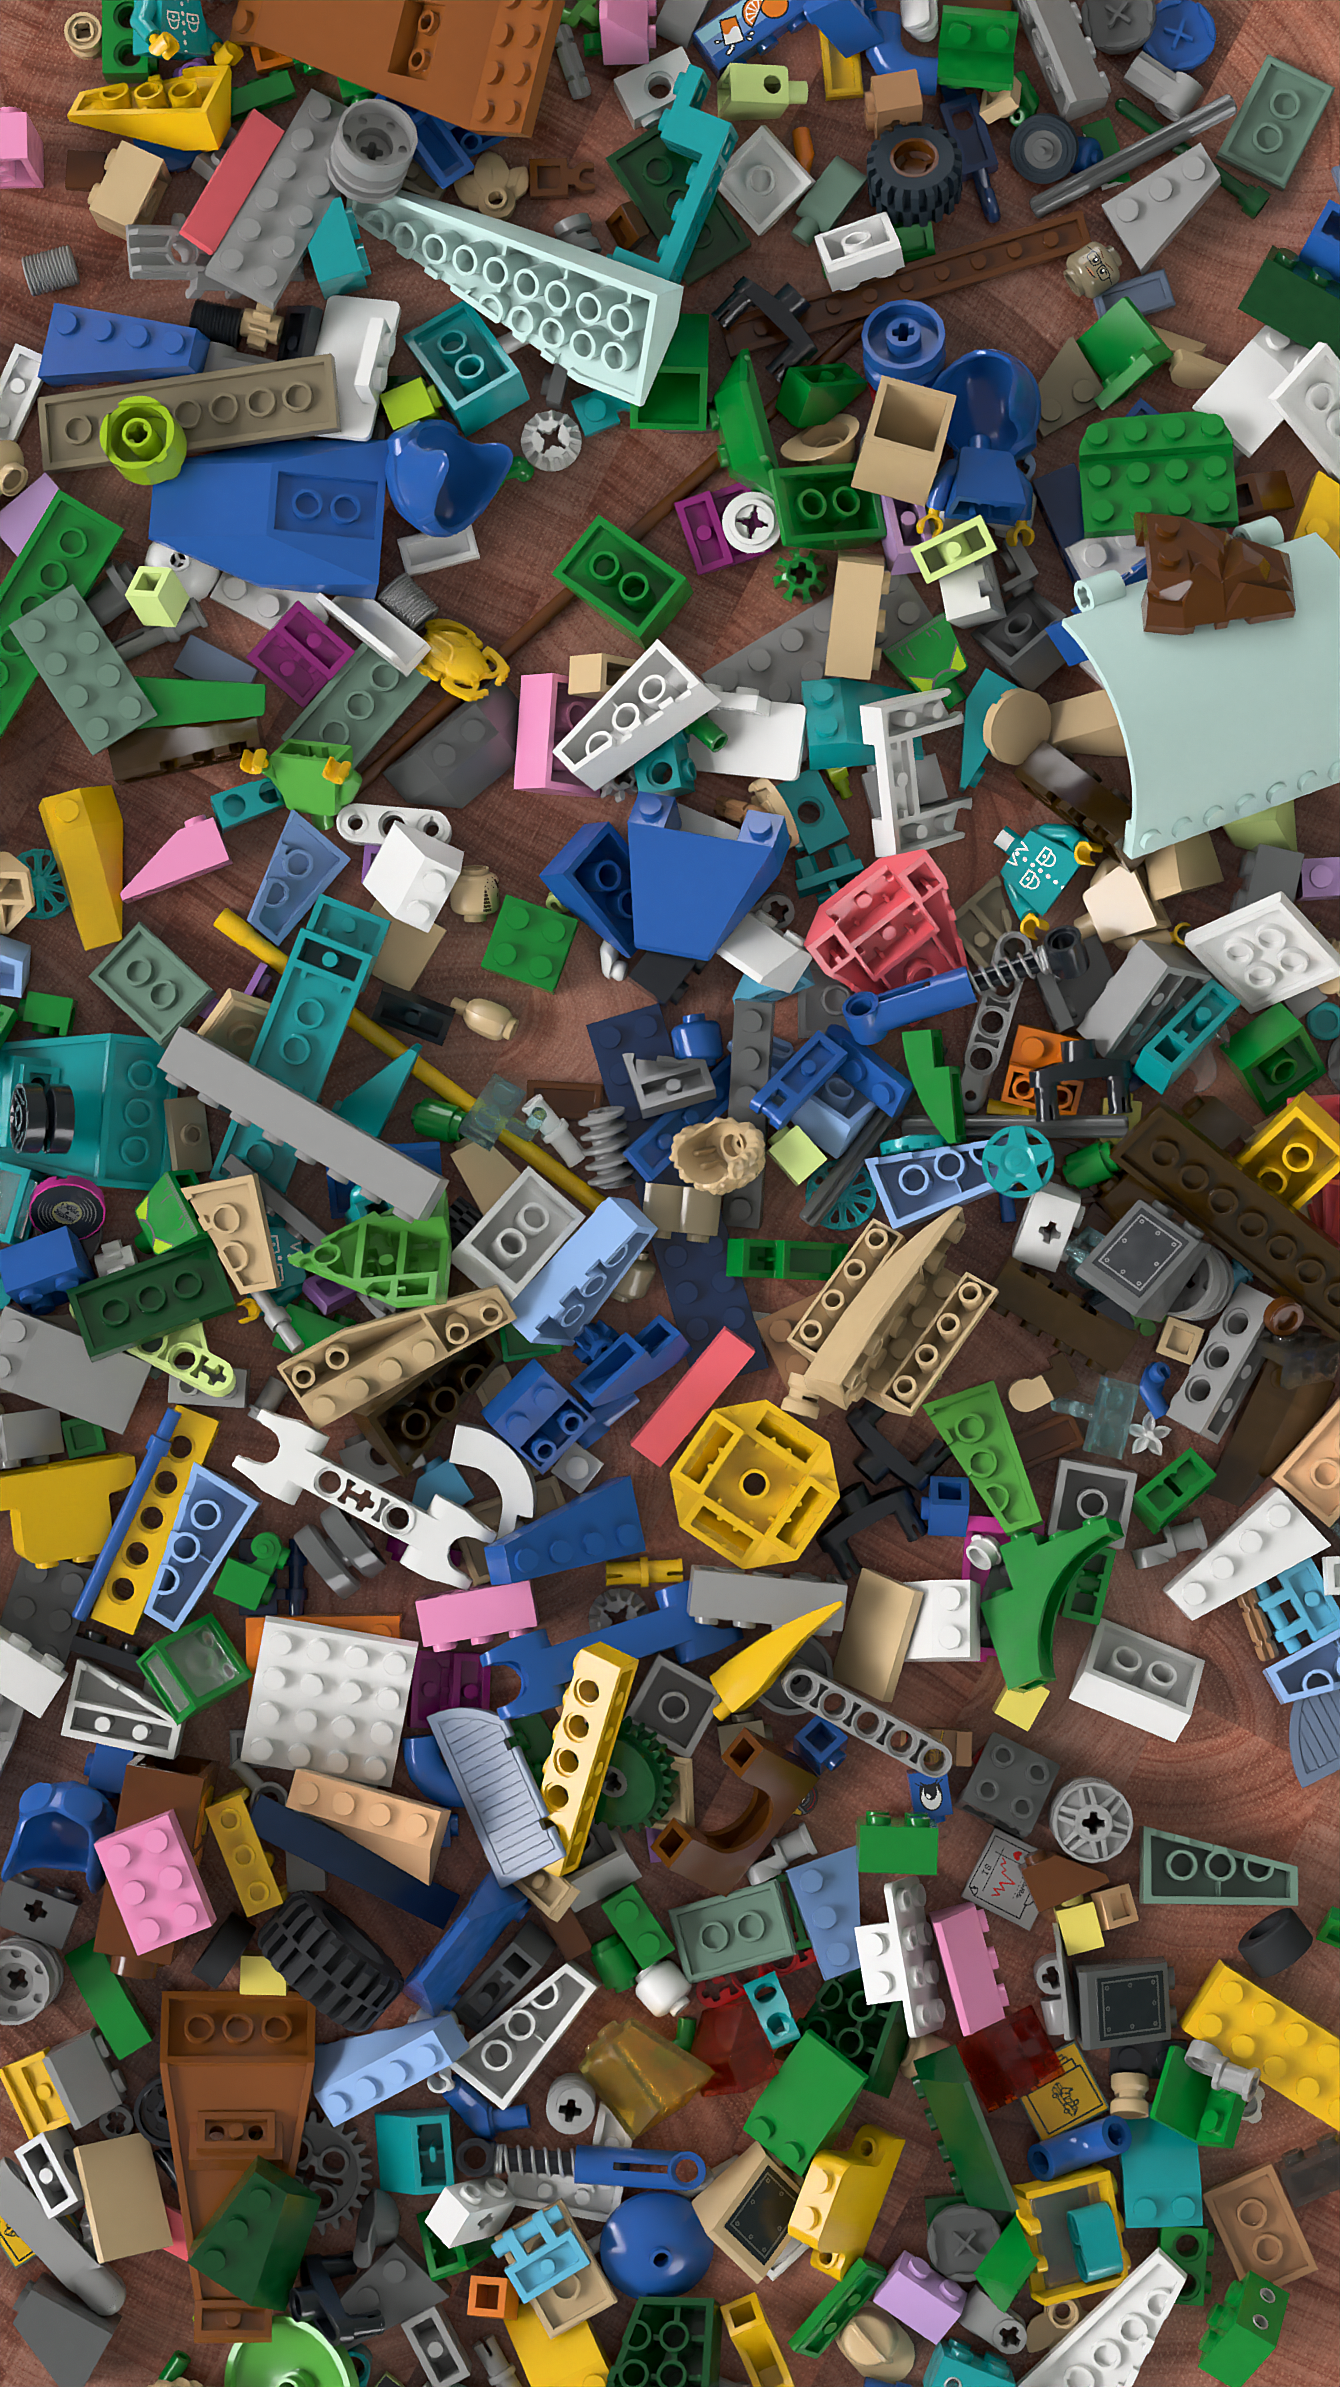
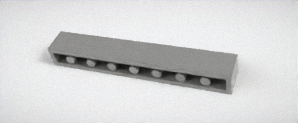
[157,1026,450,1223]

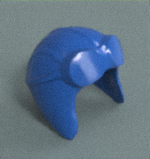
[931,349,1041,463]
[385,419,513,538]
[1,1780,117,1895]

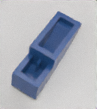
[374,94,475,190]
[570,1314,693,1407]

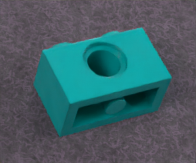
[775,769,850,856]

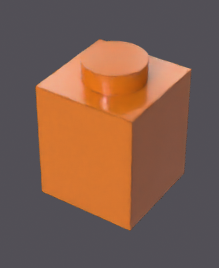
[467,2275,519,2321]

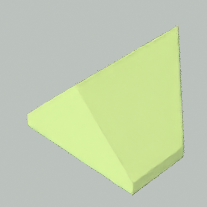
[1223,799,1298,852]

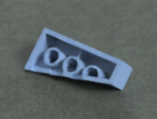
[144,1462,263,1632]
[313,2014,470,2127]

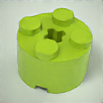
[100,396,187,485]

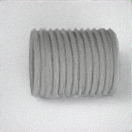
[21,244,80,297]
[377,573,439,633]

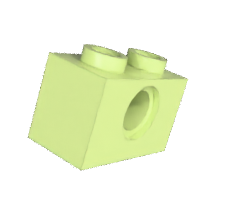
[910,515,998,584]
[767,1125,827,1187]

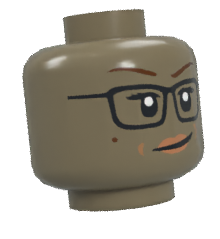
[1063,241,1122,299]

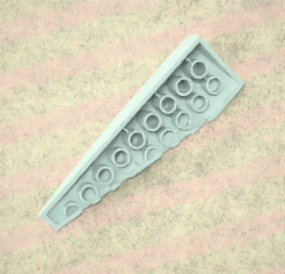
[346,190,684,406]

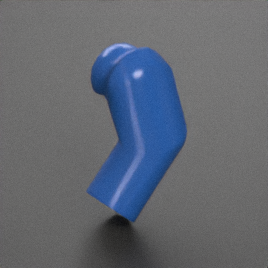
[1138,1361,1171,1420]

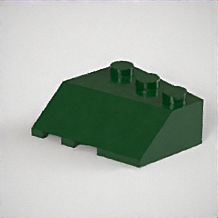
[772,1968,909,2099]
[187,2155,321,2312]
[606,2296,723,2387]

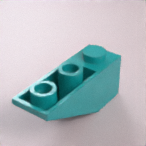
[958,668,1018,793]

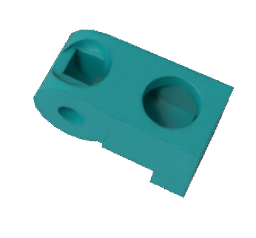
[210,777,286,834]
[743,1971,801,2050]

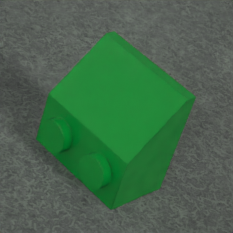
[1218,1002,1327,1116]

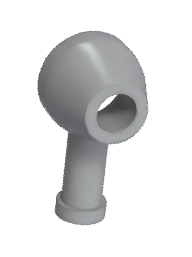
[228,1756,288,1808]

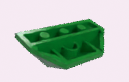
[707,348,779,500]

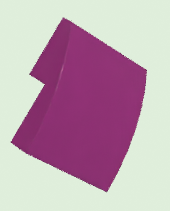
[674,483,773,576]
[246,600,355,708]
[407,1650,491,1728]

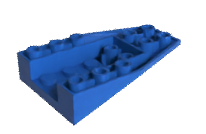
[148,440,388,599]

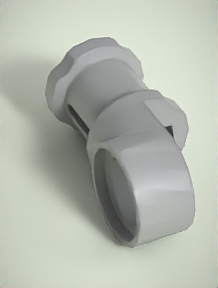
[1131,1516,1208,1570]
[746,1822,818,1886]
[1184,2040,1261,2102]

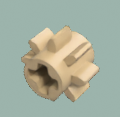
[239,302,284,352]

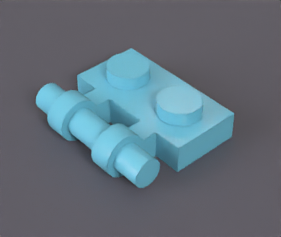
[1254,1557,1340,1654]
[491,2205,591,2304]

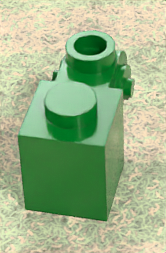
[213,1531,291,1611]

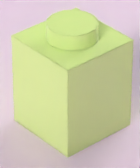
[125,566,190,627]

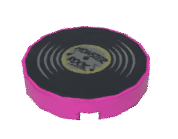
[29,1175,106,1240]

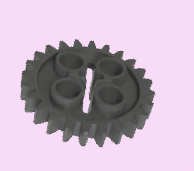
[258,2108,373,2235]

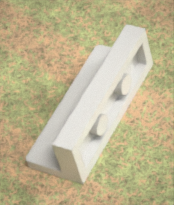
[315,592,432,677]

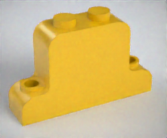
[0,1451,136,1569]
[788,2124,906,2282]

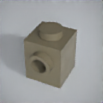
[717,1711,774,1765]

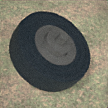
[1010,113,1079,184]

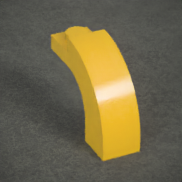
[720,2292,797,2387]

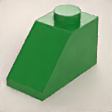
[775,362,868,428]

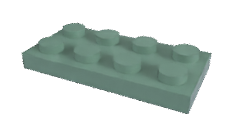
[8,584,158,756]
[281,642,433,770]

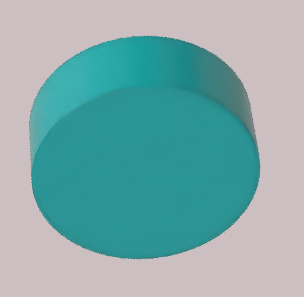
[1305,1002,1340,1041]

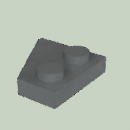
[622,1053,717,1119]

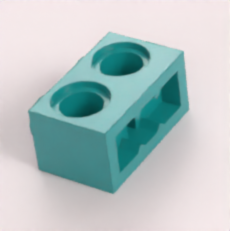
[633,729,697,797]

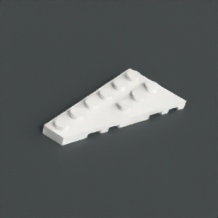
[1015,2247,1187,2387]

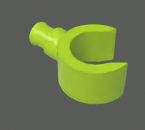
[823,767,853,800]

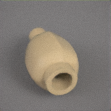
[450,997,519,1041]

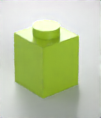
[379,377,443,431]

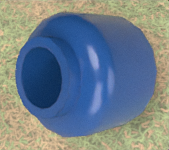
[671,1013,724,1067]

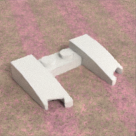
[860,688,972,857]

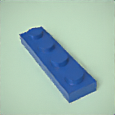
[622,1054,732,1182]

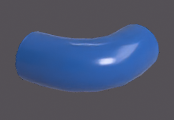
[865,11,938,96]
[401,1734,465,1808]
[1027,2115,1132,2182]

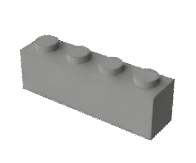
[687,1565,848,1636]

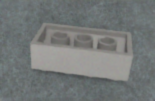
[1012,0,1111,122]

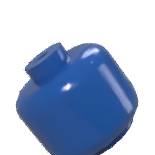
[1070,136,1104,174]

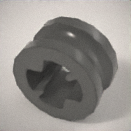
[99,2103,135,2139]

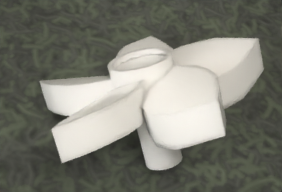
[1125,1411,1172,1456]

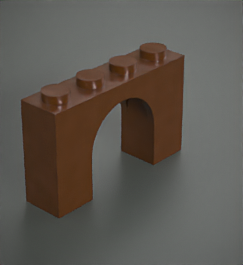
[650,1727,820,1897]

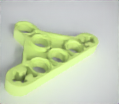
[69,1304,236,1397]

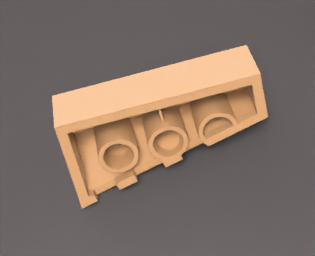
[286,1769,451,1886]

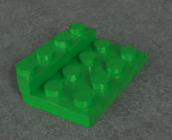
[1079,411,1239,539]

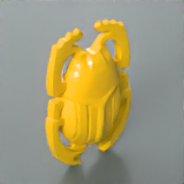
[415,618,510,702]

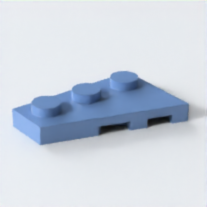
[247,809,351,946]
[784,1845,861,1981]

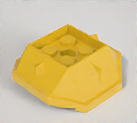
[669,1399,840,1570]

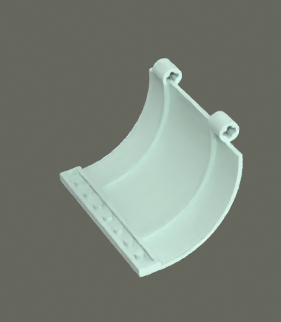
[1062,516,1340,860]

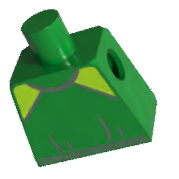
[881,612,969,710]
[134,1169,210,1256]

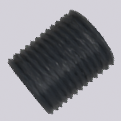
[189,298,245,349]

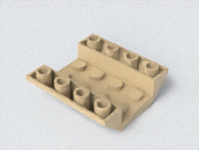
[787,1218,999,1416]

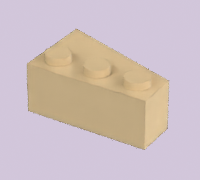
[825,550,891,680]

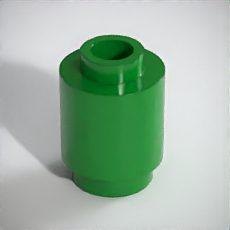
[411,1097,471,1143]
[1062,1141,1122,1190]
[590,1933,640,1993]

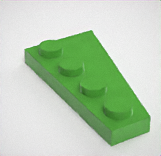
[922,1380,1044,1537]

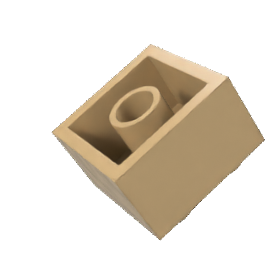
[88,140,172,241]

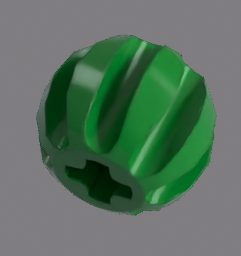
[772,548,829,605]

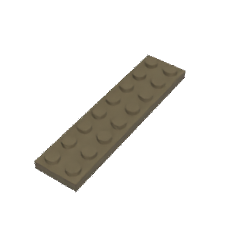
[37,353,341,475]

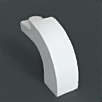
[449,1421,537,1540]

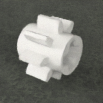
[94,1240,138,1277]

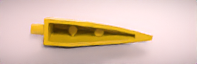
[710,1601,845,1721]

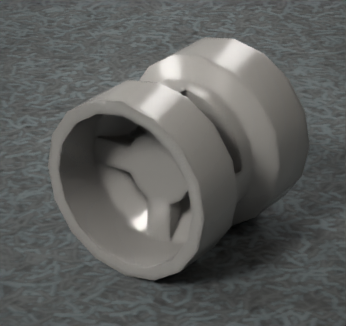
[553,213,602,254]

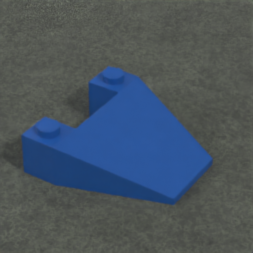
[627,791,791,961]
[402,1868,532,2017]

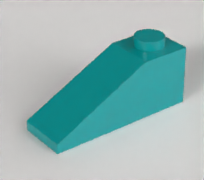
[1132,978,1241,1095]
[331,1043,423,1139]

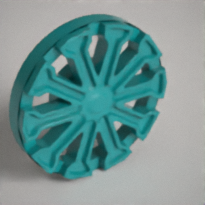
[16,849,70,920]
[880,1134,952,1157]
[805,1159,877,1231]

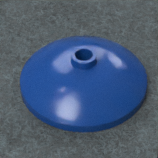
[599,2190,714,2300]

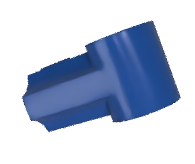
[577,1392,640,1450]

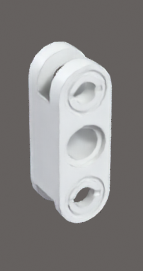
[336,803,452,846]

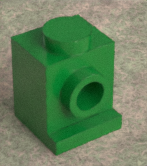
[17,991,78,1037]

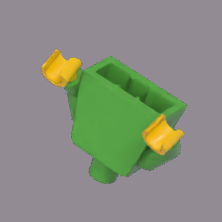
[240,738,362,831]

